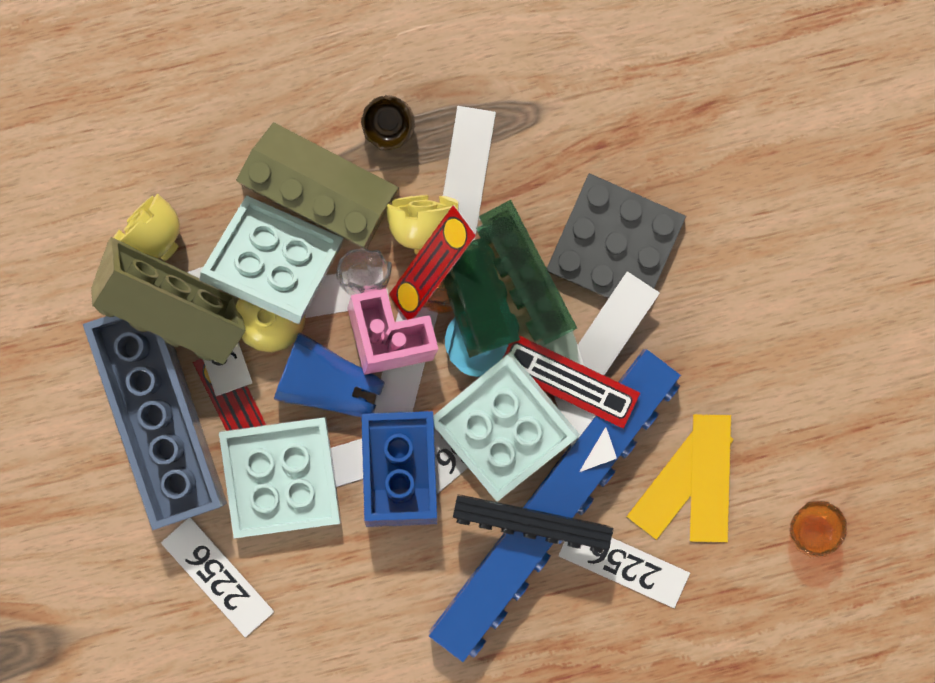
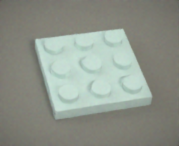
[199,195,343,324]
[433,352,580,502]
[219,417,341,538]

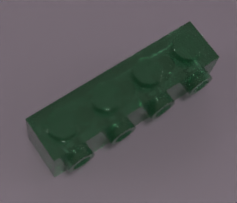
[476,200,577,346]

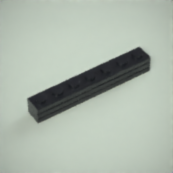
[453,494,614,553]

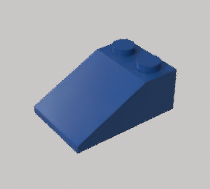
[361,411,437,527]

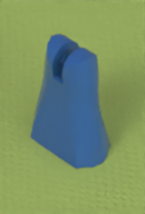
[274,333,385,417]

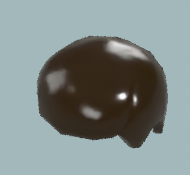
[361,95,415,151]

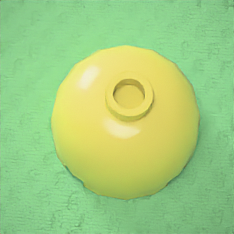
[113,194,180,261]
[387,195,459,254]
[236,298,306,352]

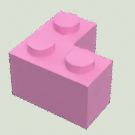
[347,289,438,375]

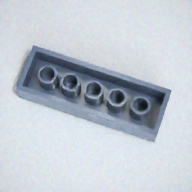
[83,316,227,531]

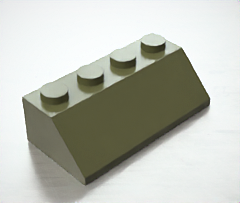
[236,122,399,250]
[91,237,246,365]

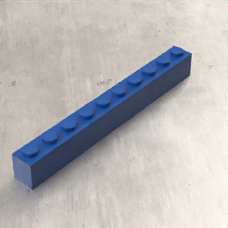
[429,349,681,662]

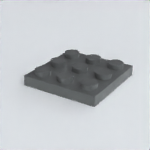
[545,173,686,299]

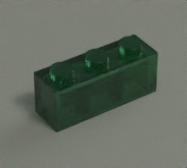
[443,237,520,358]

